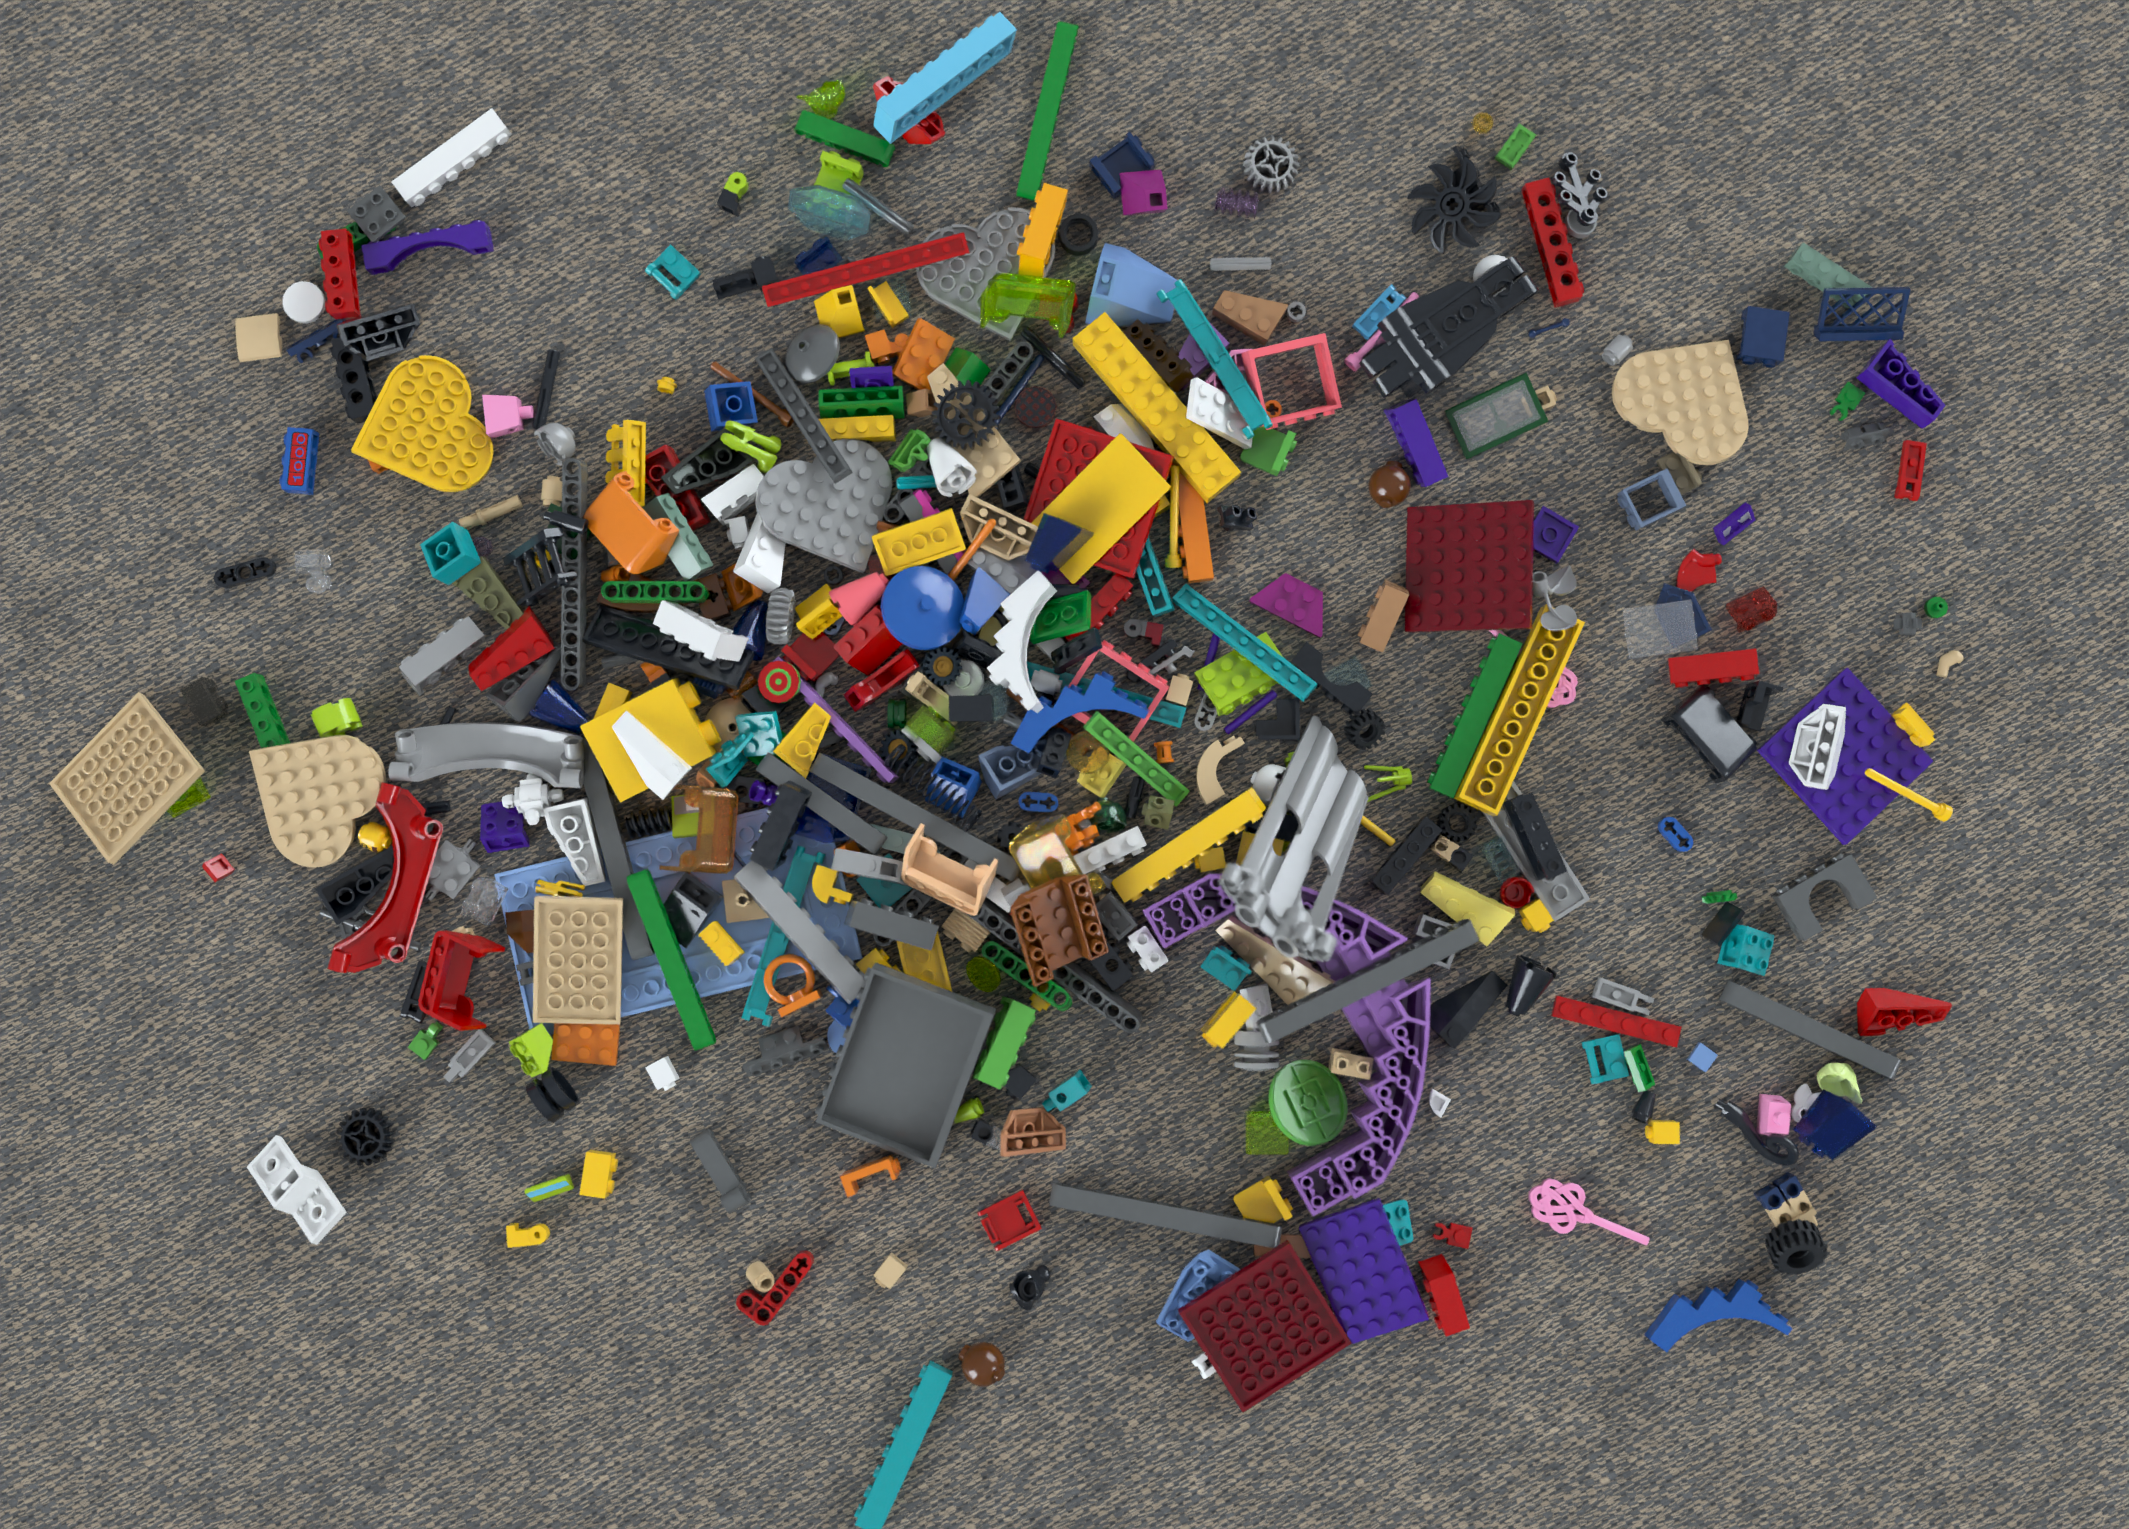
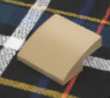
[236,313,282,362]

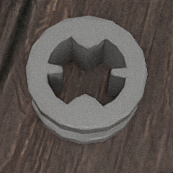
[1286,302,1306,322]

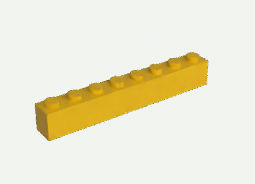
[1111,787,1267,903]

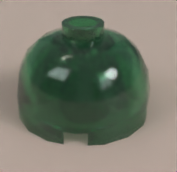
[1085,797,1127,833]

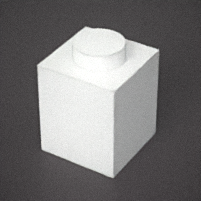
[645,1056,680,1091]

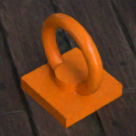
[764,954,823,1017]

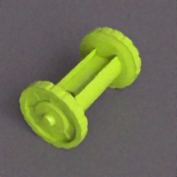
[827,351,874,386]

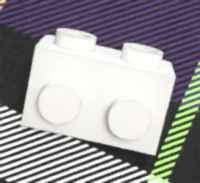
[1126,926,1168,973]

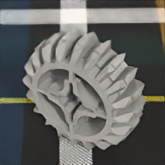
[1243,136,1299,194]
[766,588,795,645]

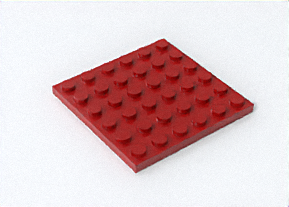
[1023,418,1174,579]

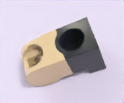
[1431,835,1473,873]

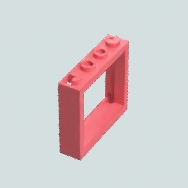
[1241,333,1342,430]
[1069,640,1170,742]

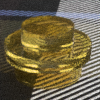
[1472,112,1493,134]

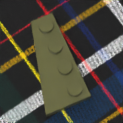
[452,556,524,629]

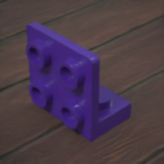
[480,801,530,853]

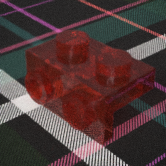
[1726,586,1777,633]

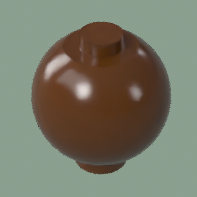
[1368,461,1411,508]
[959,1342,1005,1387]

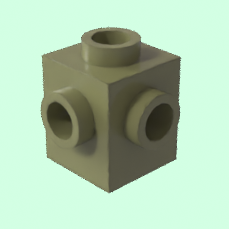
[1141,795,1175,830]

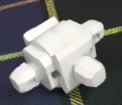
[502,774,564,825]

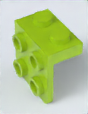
[811,151,864,210]

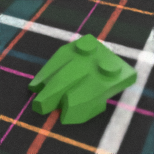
[887,429,931,472]

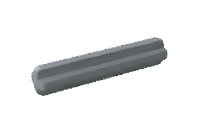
[1210,257,1272,271]

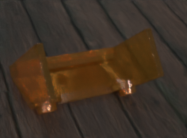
[659,785,738,874]

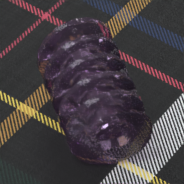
[1214,186,1258,219]

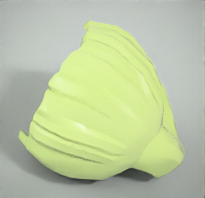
[1817,1063,1862,1104]

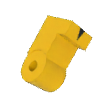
[506,1223,550,1248]

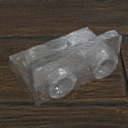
[460,877,508,926]

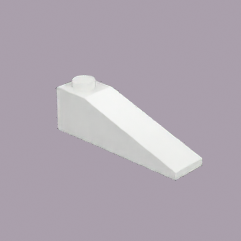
[1094,404,1155,450]
[612,711,692,800]
[543,797,606,886]

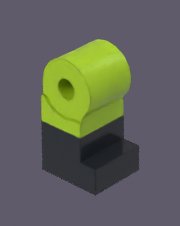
[717,172,749,217]

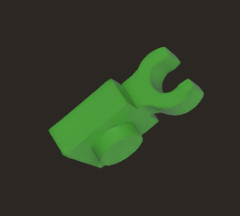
[408,1021,444,1060]

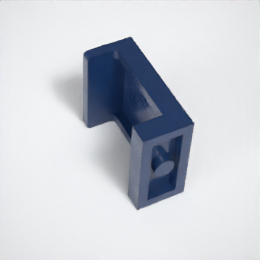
[1089,132,1155,199]
[1736,306,1790,368]

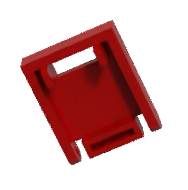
[977,1189,1042,1251]

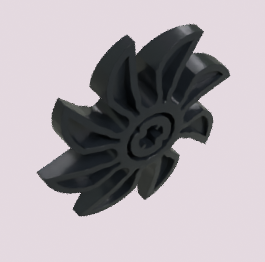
[1407,157,1502,254]

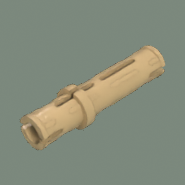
[459,495,523,530]

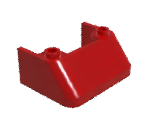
[418,930,506,1031]

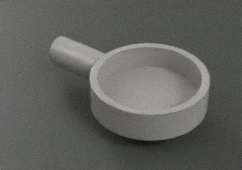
[1564,195,1597,238]
[901,726,942,764]

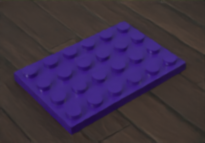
[1299,1198,1429,1345]

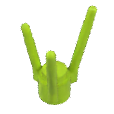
[1364,765,1412,802]

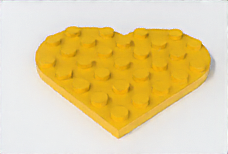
[351,355,493,492]

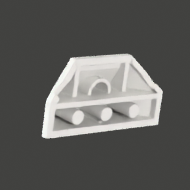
[1789,704,1846,790]

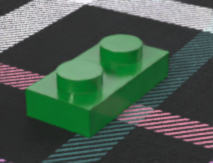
[1624,1044,1655,1092]

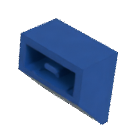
[925,756,982,818]

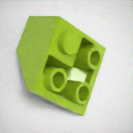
[509,1023,553,1078]

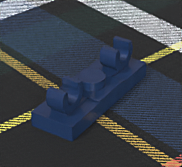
[286,318,345,363]

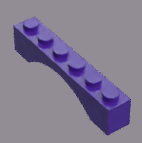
[361,220,494,275]

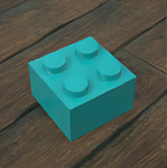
[420,522,481,585]

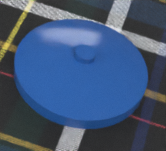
[881,566,964,650]

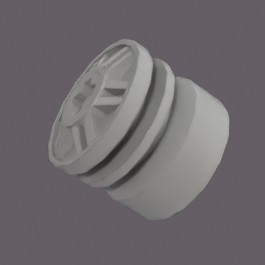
[1234,1029,1279,1071]

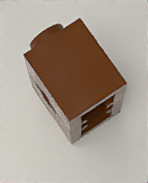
[693,573,733,621]

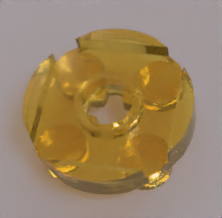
[1066,731,1110,774]

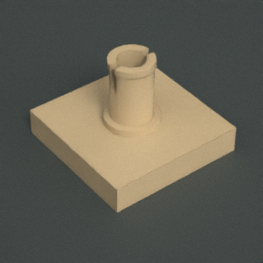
[722,879,769,923]

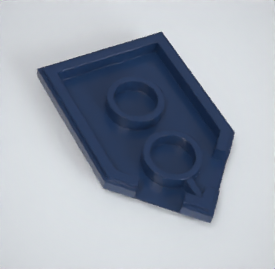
[1654,583,1712,649]

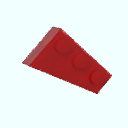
[1418,1254,1470,1337]

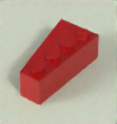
[468,606,555,691]

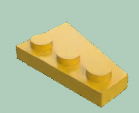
[773,702,831,778]

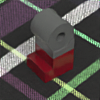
[1124,619,1164,647]

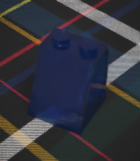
[1025,513,1094,573]
[1793,1089,1877,1160]

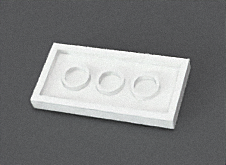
[1186,377,1253,450]

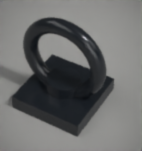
[952,610,1008,670]

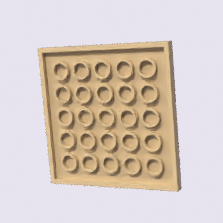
[49,692,205,865]

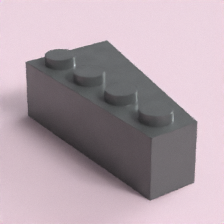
[844,898,939,951]

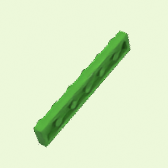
[1083,711,1190,807]

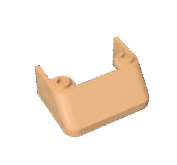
[901,824,998,916]

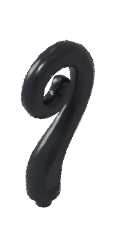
[1715,1099,1799,1166]

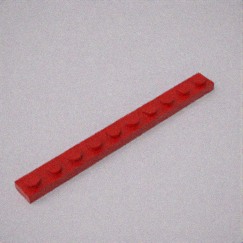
[762,232,970,307]

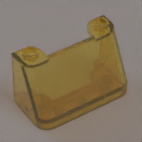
[1009,814,1106,895]

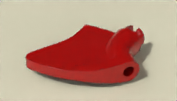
[1676,549,1722,592]

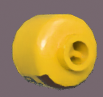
[358,822,392,852]

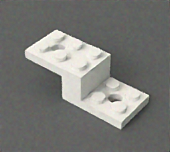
[247,1135,347,1245]

